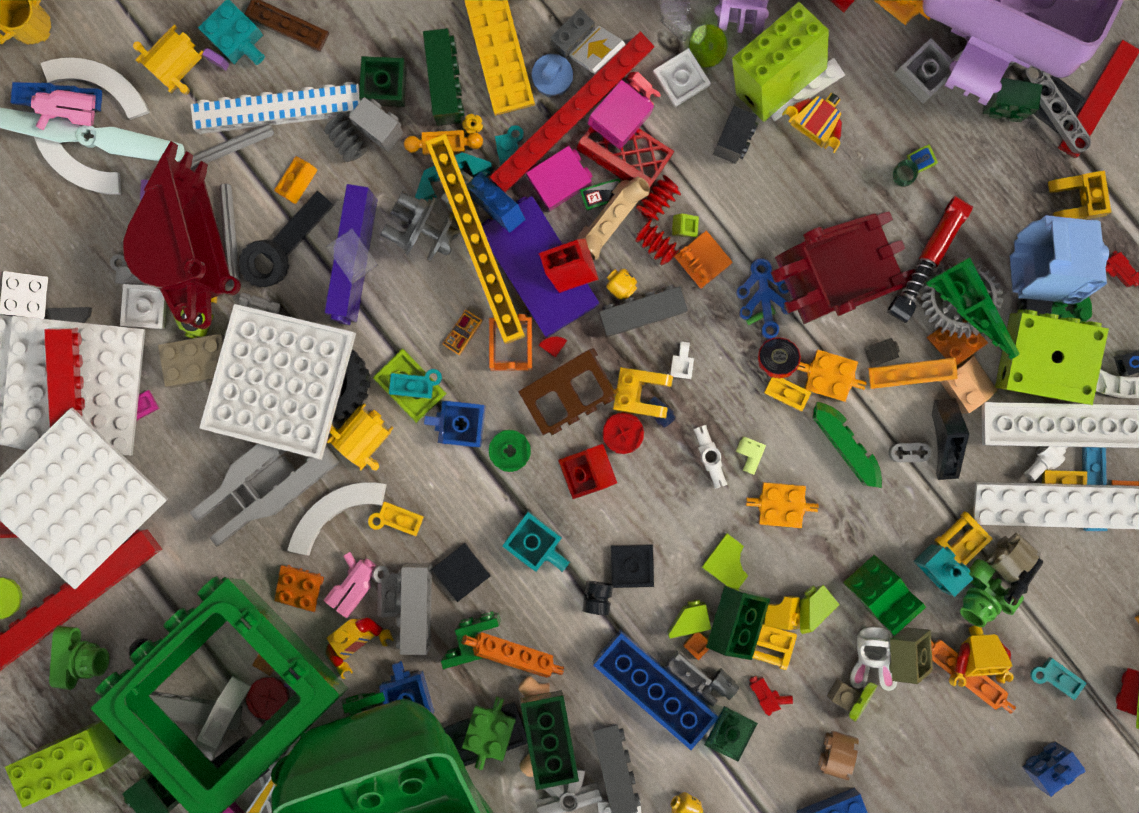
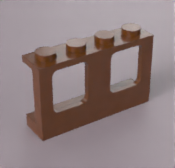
[518,348,619,436]

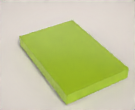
[373,348,447,423]

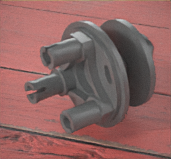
[380,191,460,261]

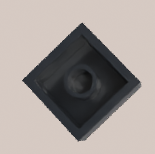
[713,106,759,164]

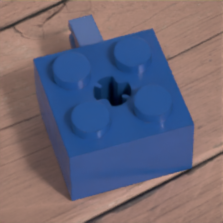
[424,401,486,448]
[379,661,434,714]
[1022,742,1086,797]

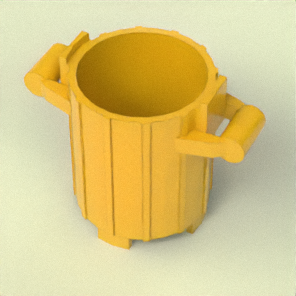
[0,0,51,45]
[133,24,203,95]
[327,403,394,470]

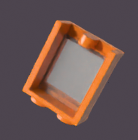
[489,314,533,371]

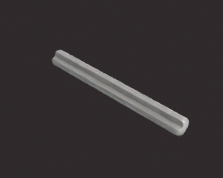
[178,124,274,170]
[219,184,240,288]

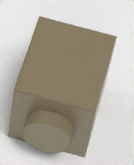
[827,678,861,712]

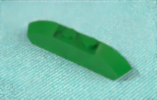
[812,402,882,488]

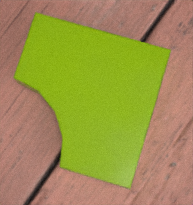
[701,533,748,589]

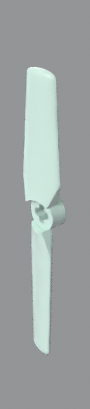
[0,107,184,162]

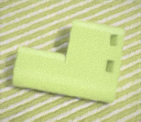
[735,437,766,475]

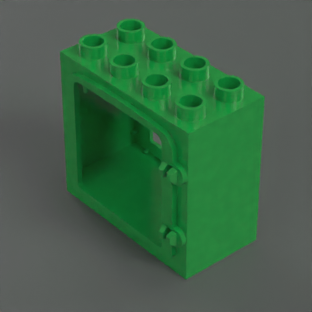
[90,576,349,813]

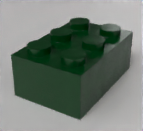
[706,586,770,660]

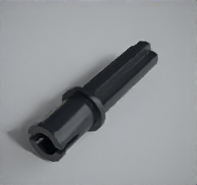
[1004,557,1043,606]

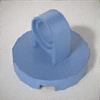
[532,54,573,97]

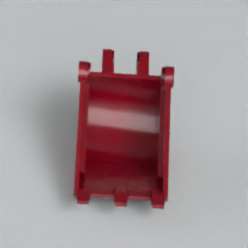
[123,141,241,330]
[770,211,915,324]

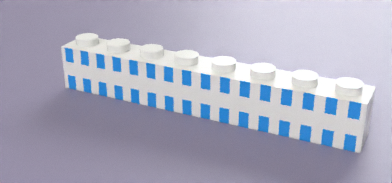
[191,82,360,134]

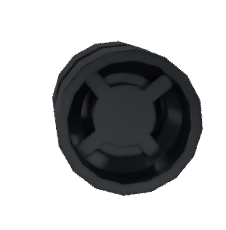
[582,581,613,615]

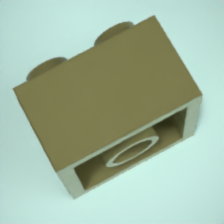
[889,627,933,684]

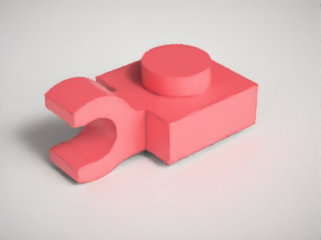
[625,72,661,105]

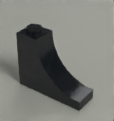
[932,398,969,480]

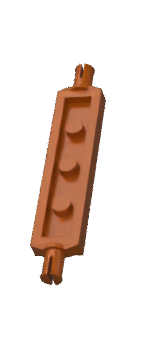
[462,632,564,678]
[931,639,1016,714]

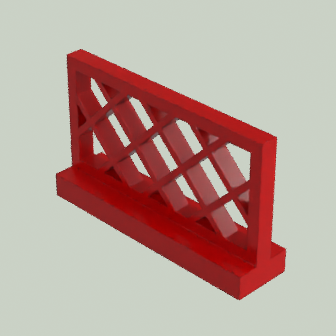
[577,126,675,189]

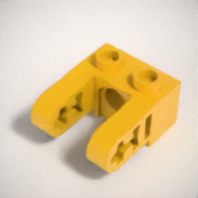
[1048,170,1111,220]
[613,367,673,418]

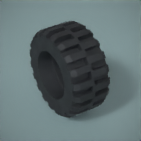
[332,349,371,422]

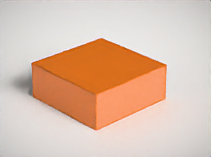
[683,632,709,661]

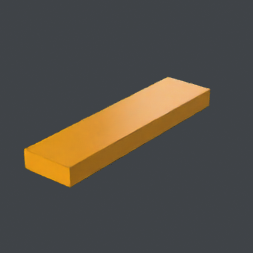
[868,358,958,389]

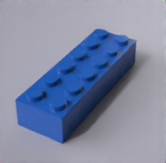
[593,629,719,750]

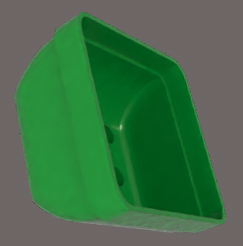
[271,699,487,813]

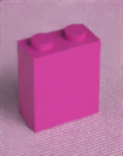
[588,80,654,150]
[526,146,593,212]

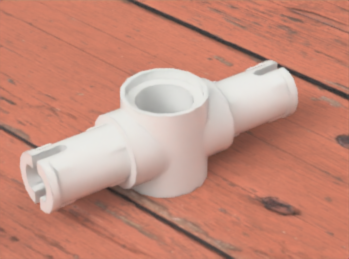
[693,425,727,489]
[1024,446,1068,482]

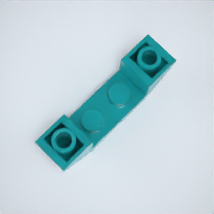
[415,152,493,201]

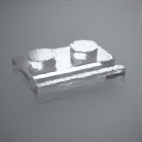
[326,229,378,284]

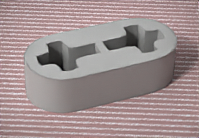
[888,443,931,462]

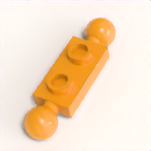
[404,130,483,155]

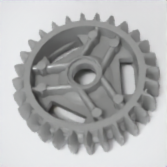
[921,261,1003,338]

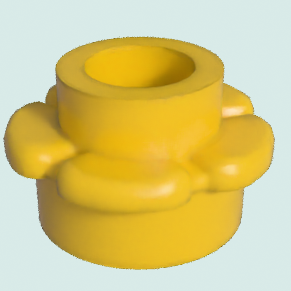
[462,114,483,134]

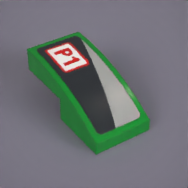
[580,179,620,211]

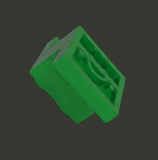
[843,555,926,636]
[441,611,501,669]

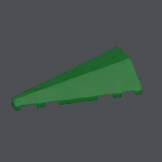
[926,257,1019,360]

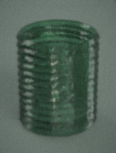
[893,160,919,187]

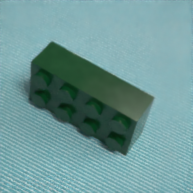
[423,28,465,126]
[520,690,579,790]

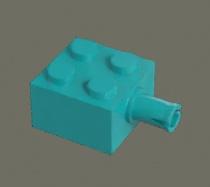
[198,0,265,65]
[502,511,570,572]
[913,544,973,597]

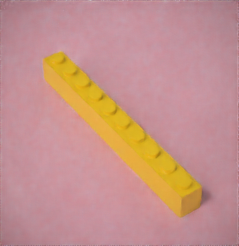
[426,134,525,344]

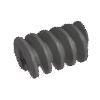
[324,113,368,162]

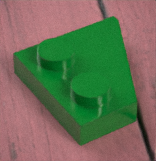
[341,692,385,715]

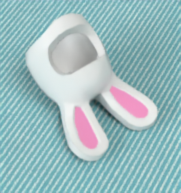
[850,627,897,691]

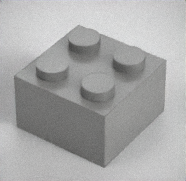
[894,38,953,104]
[349,97,403,153]

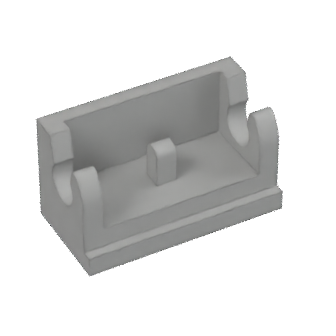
[664,651,712,695]

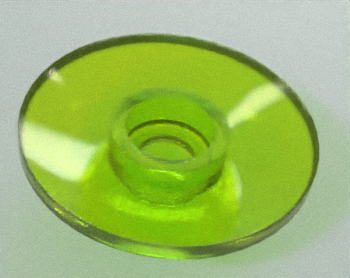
[688,24,728,68]

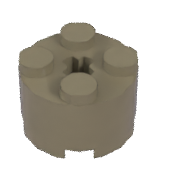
[986,533,1039,583]

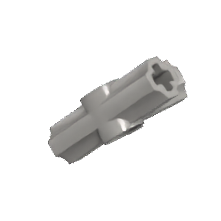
[536,767,603,813]

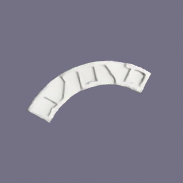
[41,58,150,120]
[34,136,121,194]
[1096,369,1139,398]
[287,483,387,555]

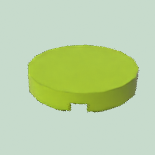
[0,577,23,619]
[849,682,878,722]

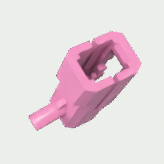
[31,90,96,130]
[323,552,376,618]

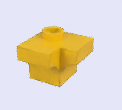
[764,596,800,630]

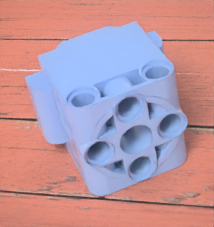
[1009,215,1109,304]

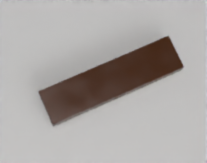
[244,0,329,52]

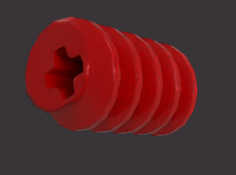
[636,175,681,221]
[635,219,681,266]

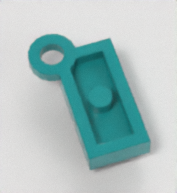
[495,125,524,166]
[389,369,442,399]
[1030,657,1087,700]

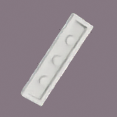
[771,58,845,122]

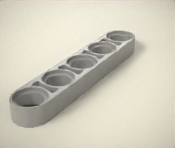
[1022,65,1091,154]

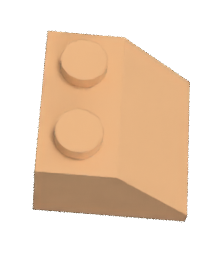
[940,356,997,414]

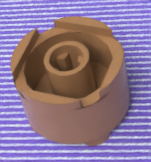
[818,731,859,780]

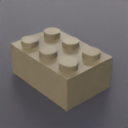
[158,334,225,388]

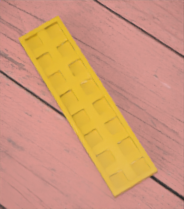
[464,0,535,116]

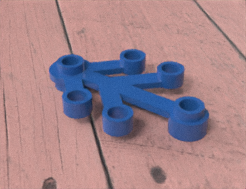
[736,258,792,339]

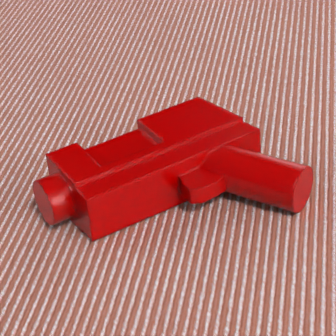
[1105,251,1139,287]
[749,676,793,716]

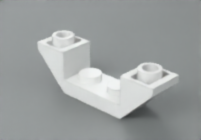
[195,676,251,761]

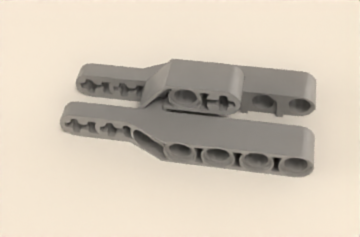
[190,444,339,547]

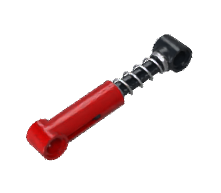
[887,196,973,323]

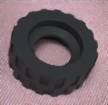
[239,240,289,288]

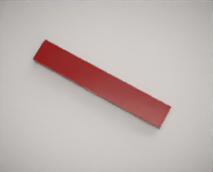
[1058,40,1139,158]

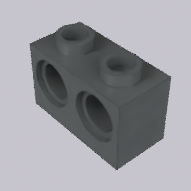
[550,8,595,58]

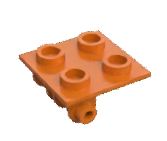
[674,230,733,289]
[927,319,988,365]
[274,565,324,612]

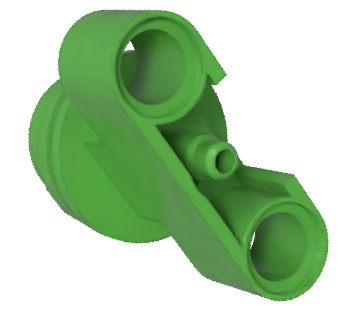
[960,559,1024,627]
[49,626,110,690]

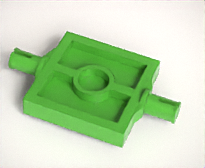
[462,696,516,770]

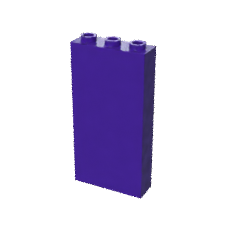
[325,184,378,325]
[481,196,599,338]

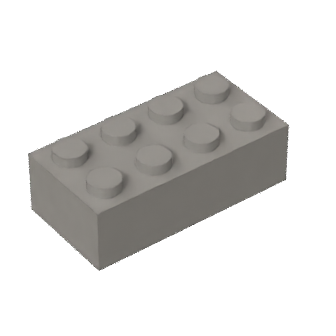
[396,563,432,655]

